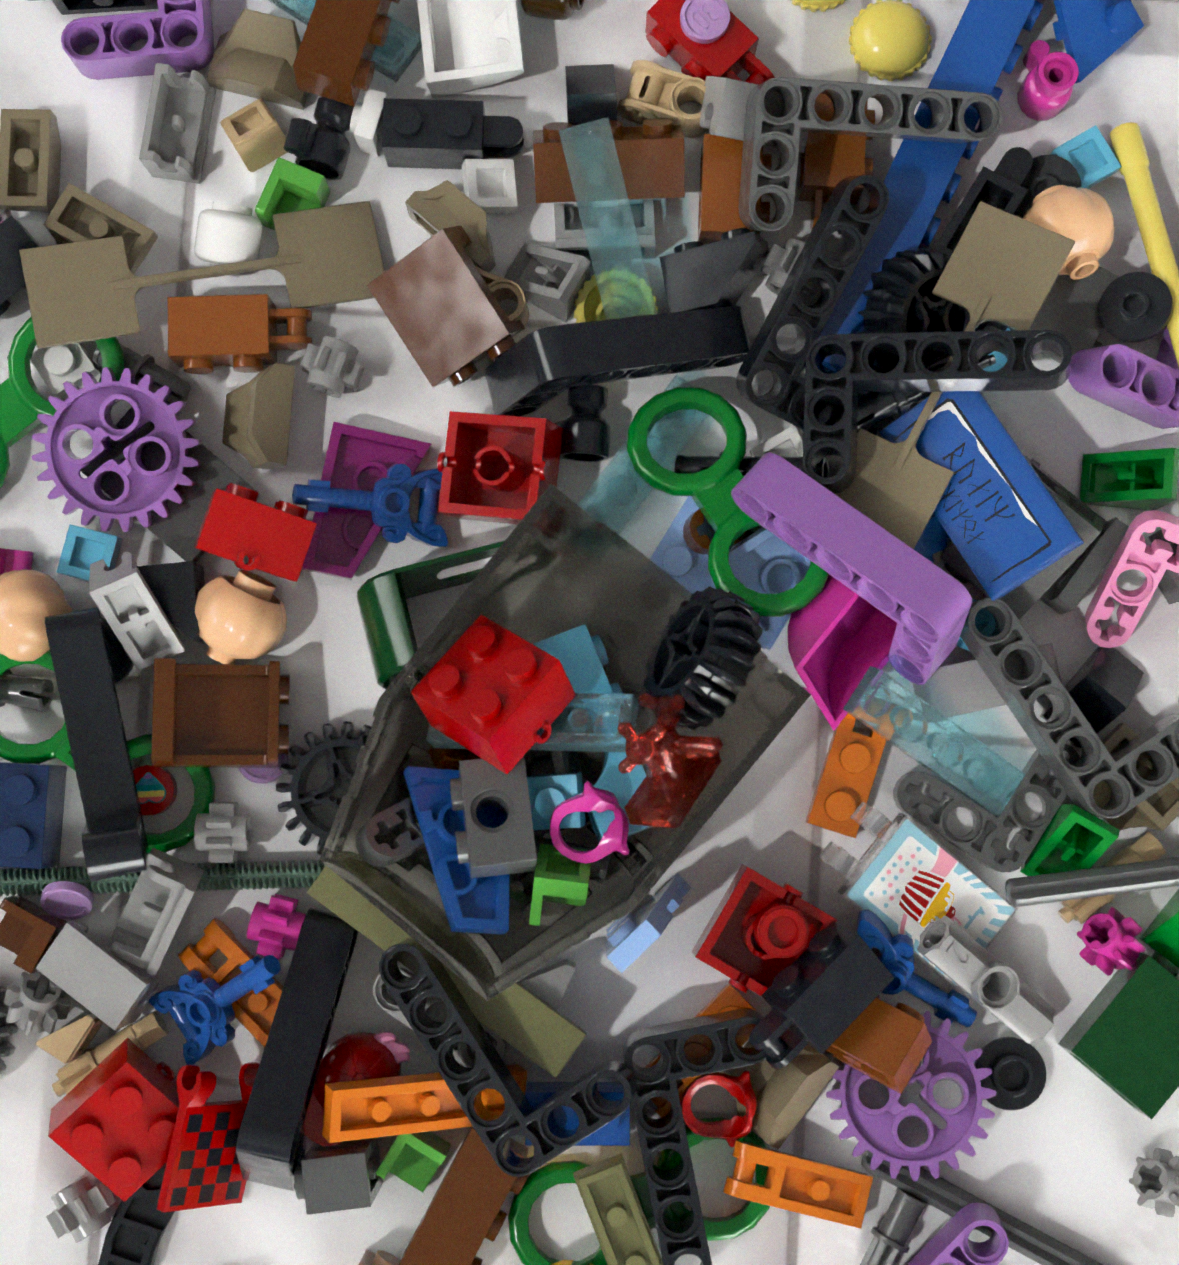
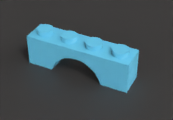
[533,624,667,843]

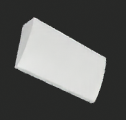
[417,0,525,98]

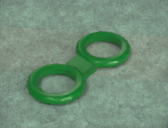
[0,317,125,490]
[627,387,830,617]
[0,650,215,853]
[508,1117,770,1265]

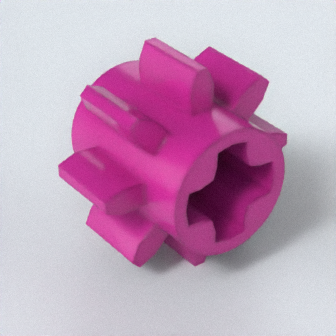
[247,894,306,960]
[1077,907,1146,976]

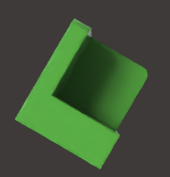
[255,157,331,231]
[529,844,591,926]
[375,1131,451,1193]

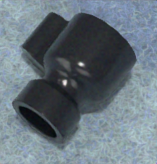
[283,97,354,180]
[555,384,611,462]

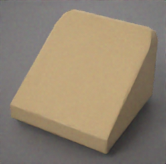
[219,98,287,172]
[35,1013,104,1064]

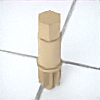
[1058,832,1166,924]
[52,1010,169,1097]

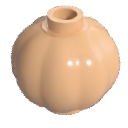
[1022,185,1115,280]
[0,569,73,662]
[195,569,287,665]

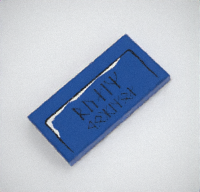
[880,391,1084,601]

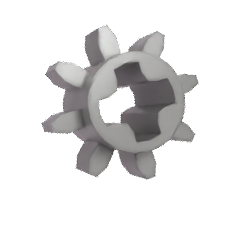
[761,239,819,296]
[300,336,364,398]
[194,802,252,863]
[3,971,72,1036]
[1129,1148,1179,1217]
[46,1175,116,1243]

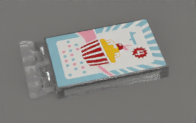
[819,802,1018,988]

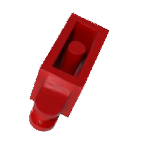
[645,0,775,85]

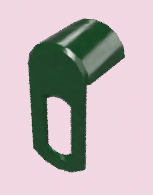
[357,533,556,692]

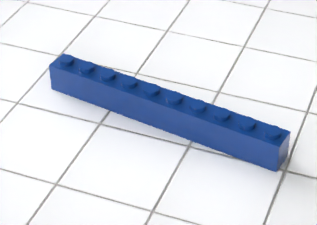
[804,0,1044,374]

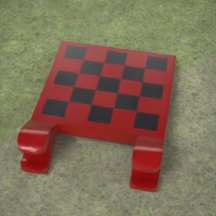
[157,1062,260,1213]

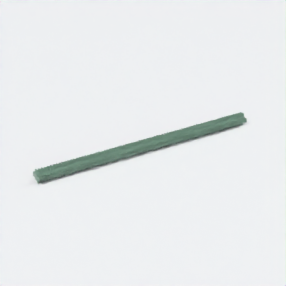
[0,857,433,896]

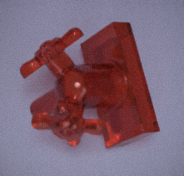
[618,693,724,829]

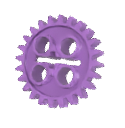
[32,367,201,532]
[826,1011,996,1181]

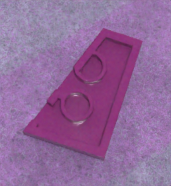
[302,422,431,580]

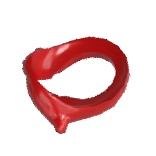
[681,1070,757,1148]

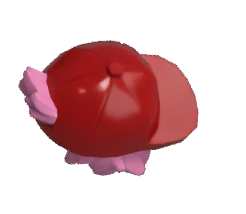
[304,1032,410,1147]

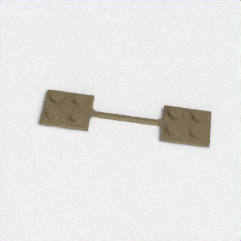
[19,201,385,349]
[835,201,1075,549]

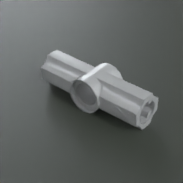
[917,916,1056,1044]

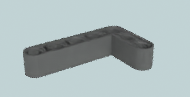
[738,77,1002,232]
[960,598,1179,818]

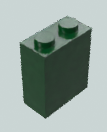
[1058,952,1179,1119]

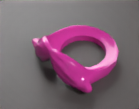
[550,781,630,864]

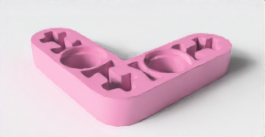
[1085,510,1179,648]

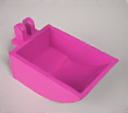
[788,575,897,731]

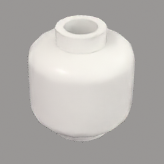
[194,201,263,277]

